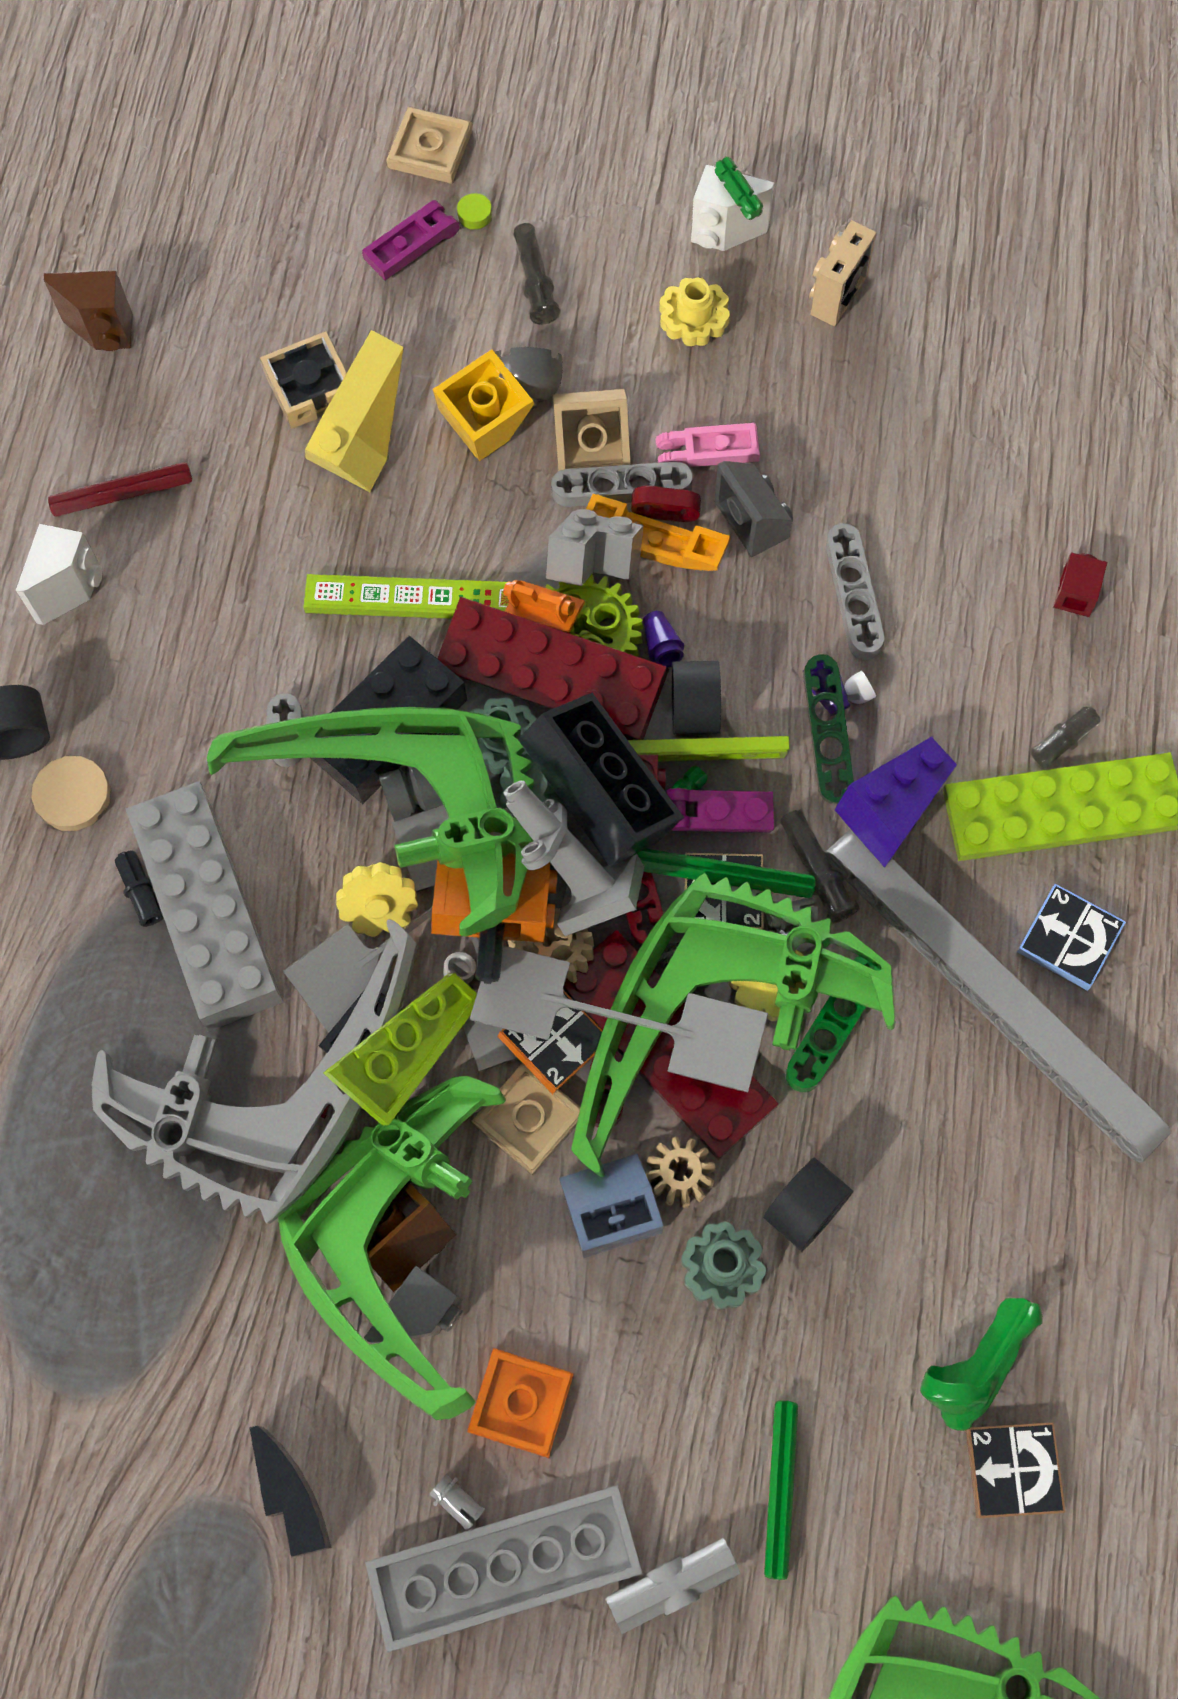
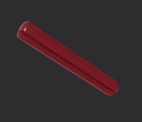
[48,462,192,517]

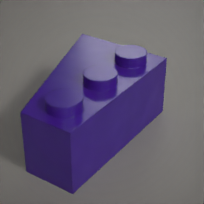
[834,737,957,868]

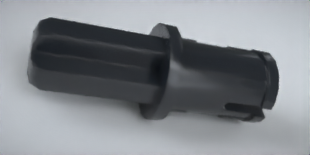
[115,850,164,927]

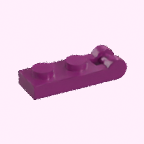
[362,200,460,280]
[666,788,774,832]

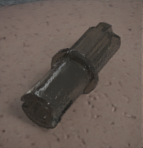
[1031,706,1101,768]

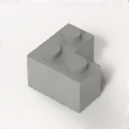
[546,509,644,586]

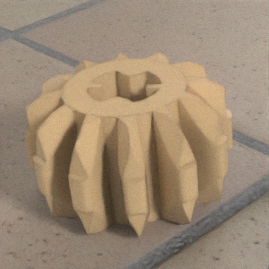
[646,1137,715,1208]

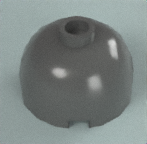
[495,347,563,409]

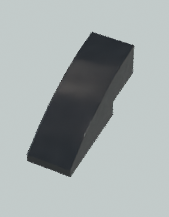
[249,1425,331,1557]

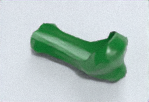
[920,1298,1043,1431]

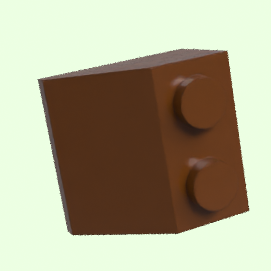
[44,271,132,351]
[367,1182,456,1292]

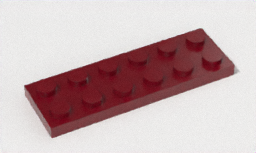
[437,597,669,740]
[563,930,779,1160]

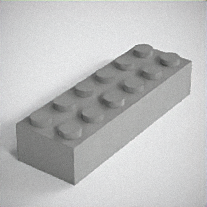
[126,781,284,1031]

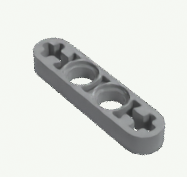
[551,462,693,507]
[826,523,884,660]

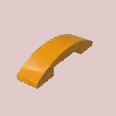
[586,493,731,571]

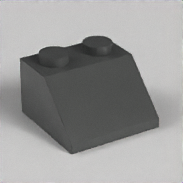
[714,461,793,557]
[364,1266,463,1344]

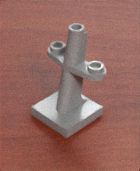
[504,781,644,936]

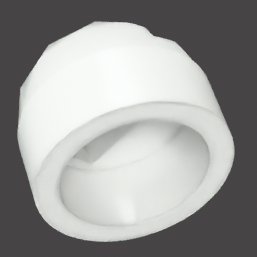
[844,671,876,704]
[443,952,476,984]

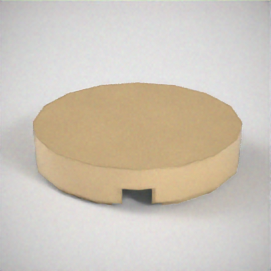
[31,756,111,831]

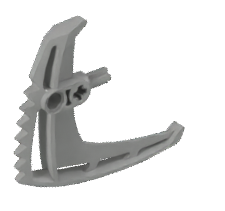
[92,919,418,1224]

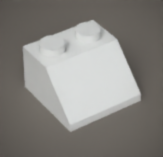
[691,164,774,251]
[16,524,102,625]

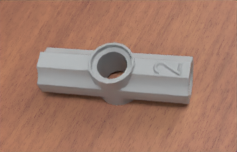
[606,1538,741,1634]

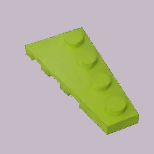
[323,973,477,1125]

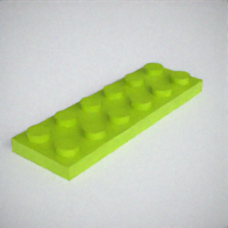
[943,752,1178,861]

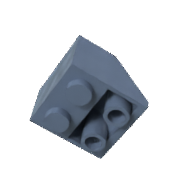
[559,1154,663,1258]

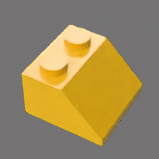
[433,349,534,461]

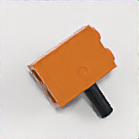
[431,853,558,984]

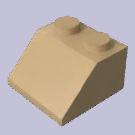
[553,389,630,472]

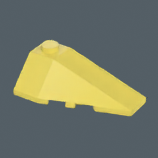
[305,330,404,492]

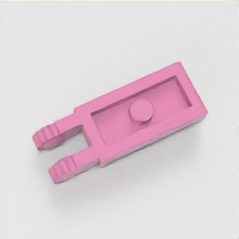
[655,423,760,467]

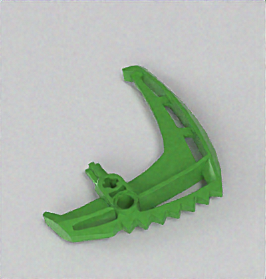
[207,707,534,937]
[571,874,896,1177]
[278,1076,506,1420]
[828,1596,1100,1699]

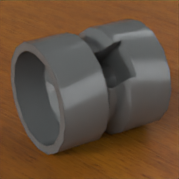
[378,766,443,822]

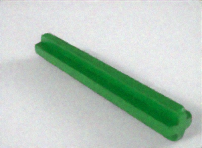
[764,1400,798,1580]

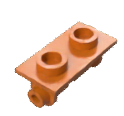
[503,580,585,633]

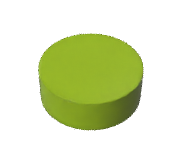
[457,193,492,230]

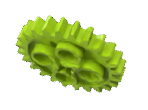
[545,573,643,657]

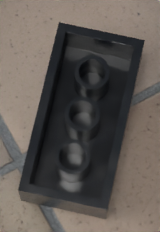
[310,635,467,804]
[518,693,684,867]

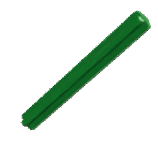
[630,848,816,898]

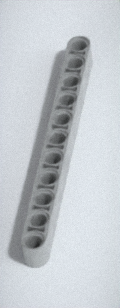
[825,829,1171,1163]

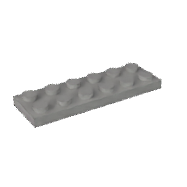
[365,1485,642,1653]

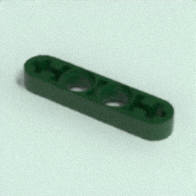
[803,654,854,804]

